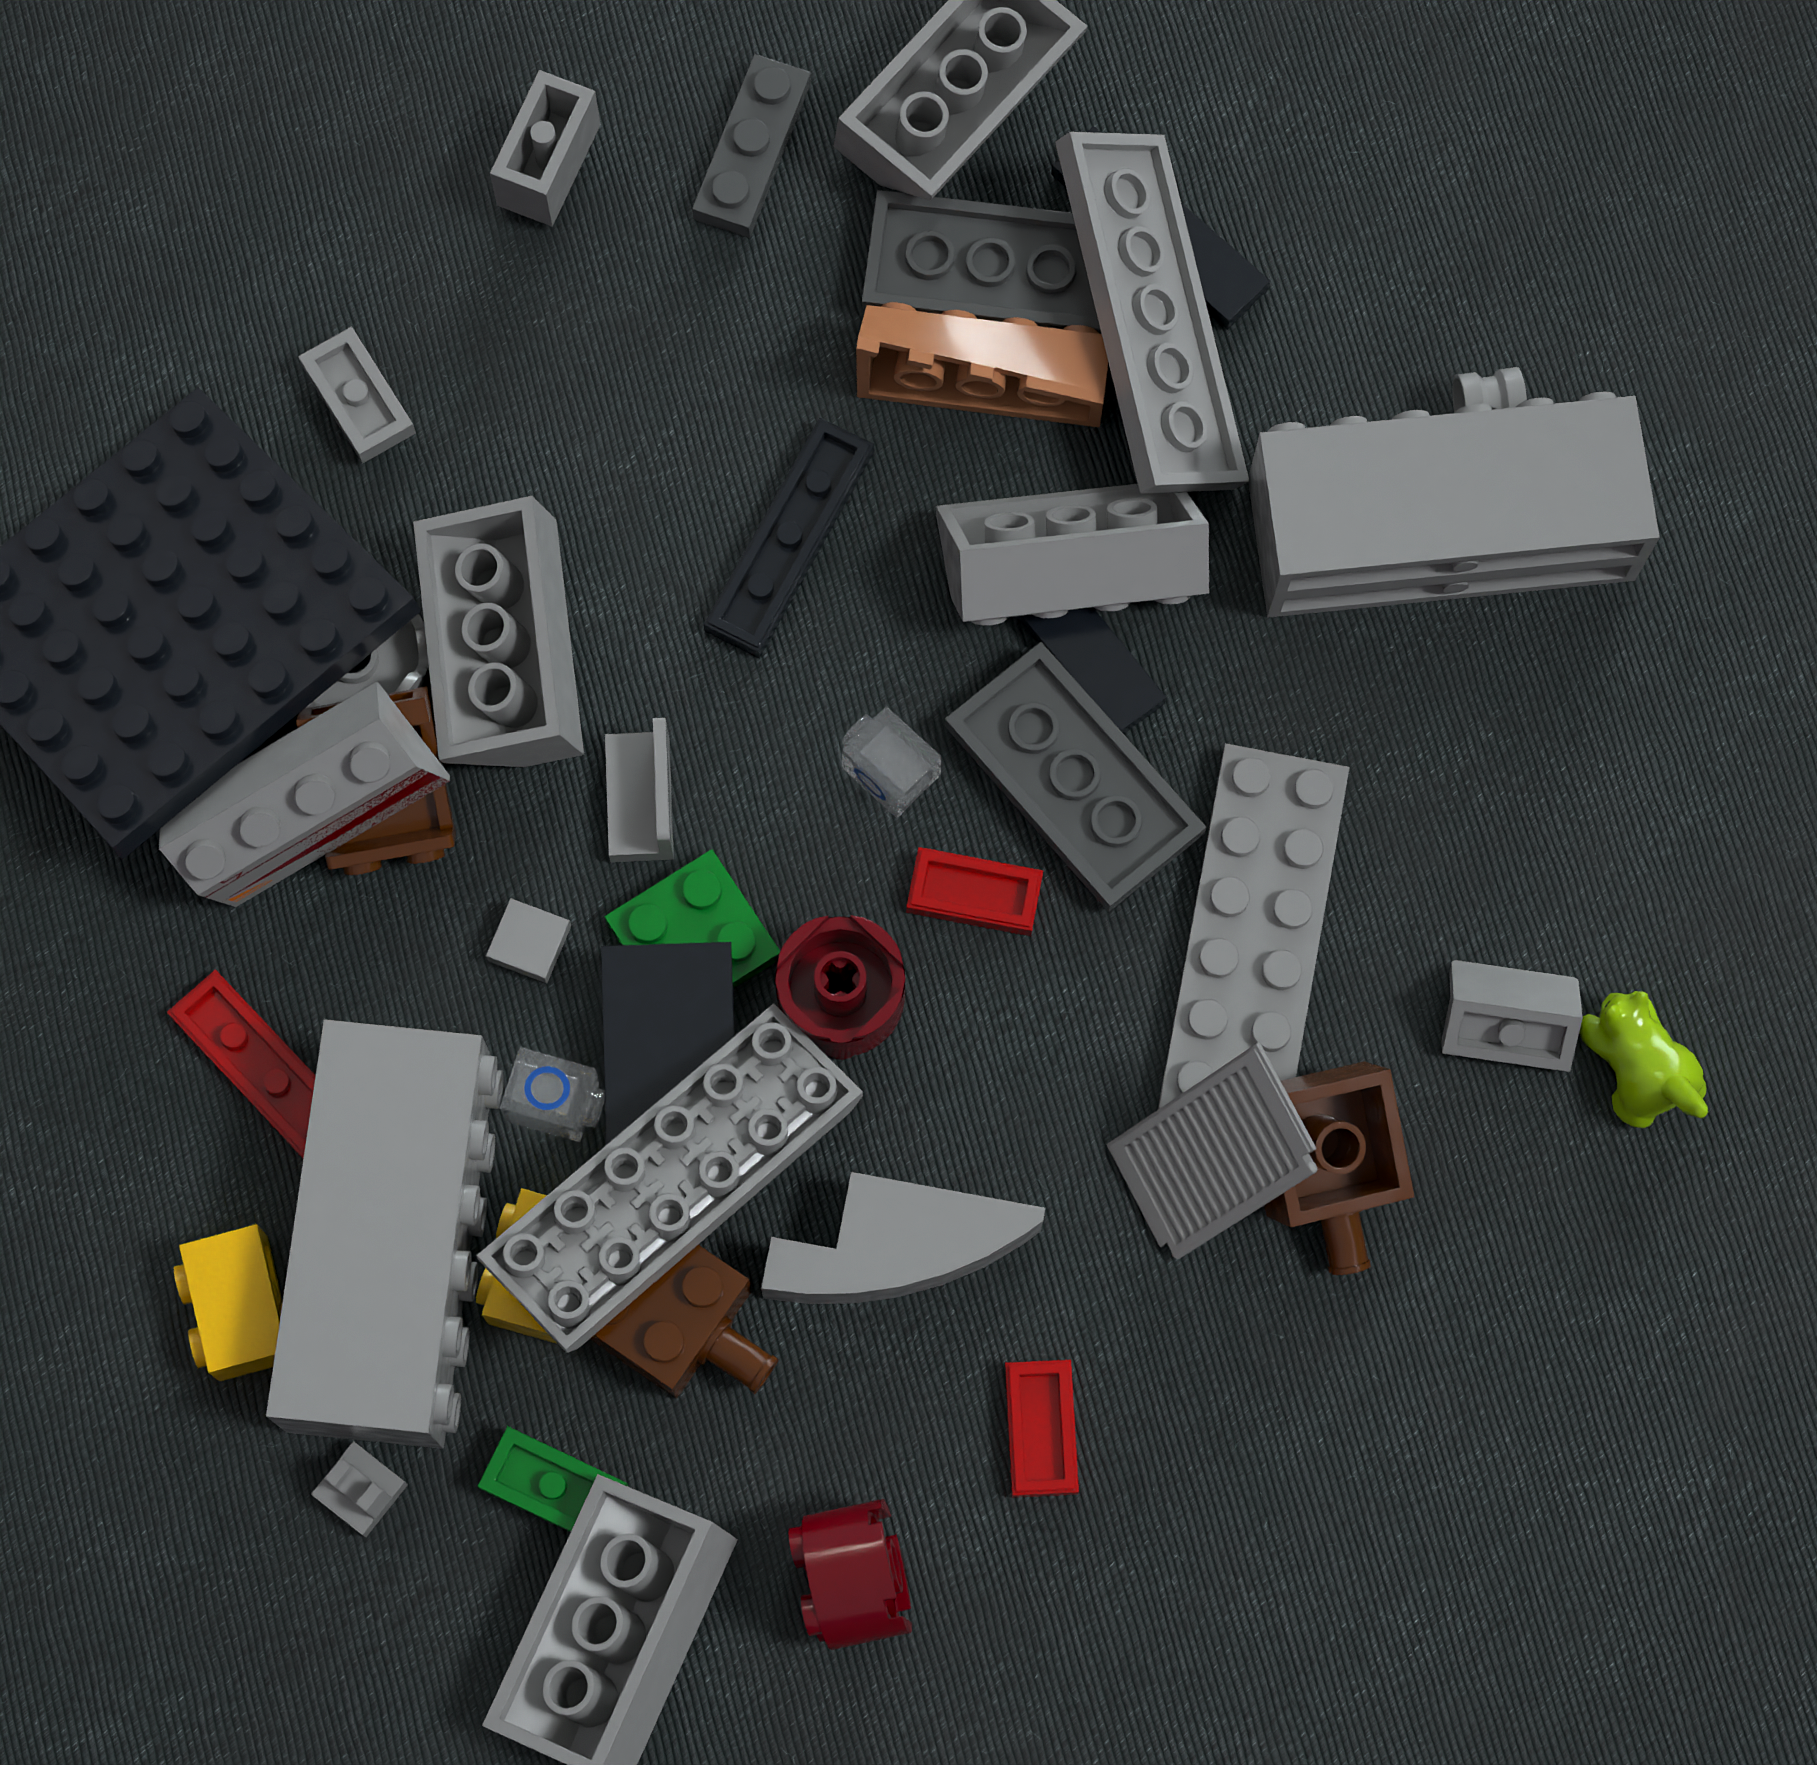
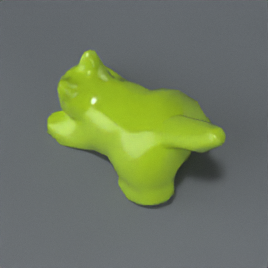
[1579,991,1708,1128]

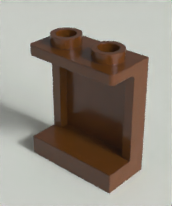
[296,687,456,875]

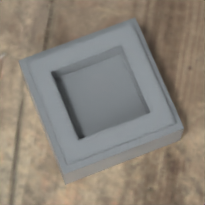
[486,898,571,983]

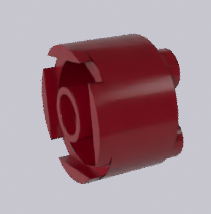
[775,915,905,1060]
[788,1499,912,1650]

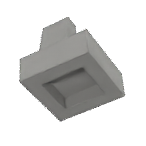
[311,1441,408,1537]

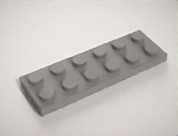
[1055,132,1250,494]
[1158,743,1350,1109]

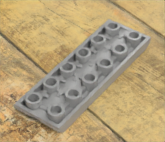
[477,1003,863,1353]

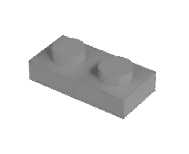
[298,326,416,464]

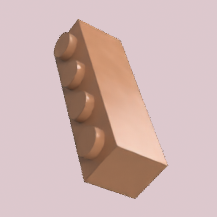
[856,302,1108,428]

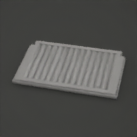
[1106,1043,1317,1259]

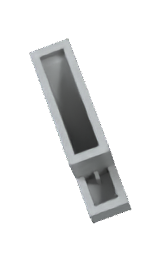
[761,1172,1045,1304]

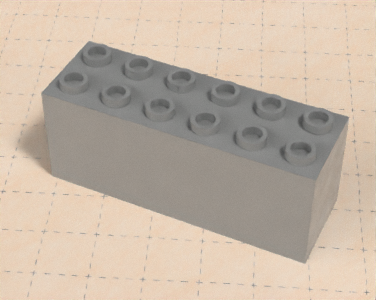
[1248,392,1660,618]
[266,1020,504,1449]

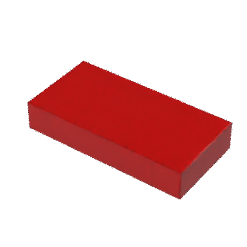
[906,847,1043,936]
[1005,1360,1079,1498]

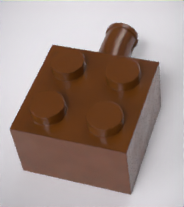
[1264,1061,1414,1275]
[590,1244,778,1399]

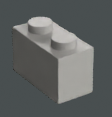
[490,70,601,227]

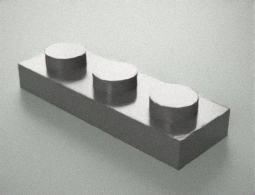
[692,54,811,238]

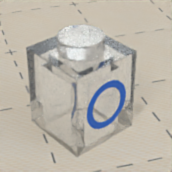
[842,706,942,818]
[500,1047,605,1142]

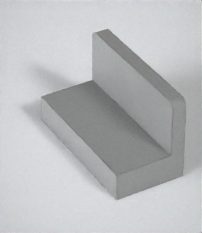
[605,718,674,862]
[1441,960,1583,1072]

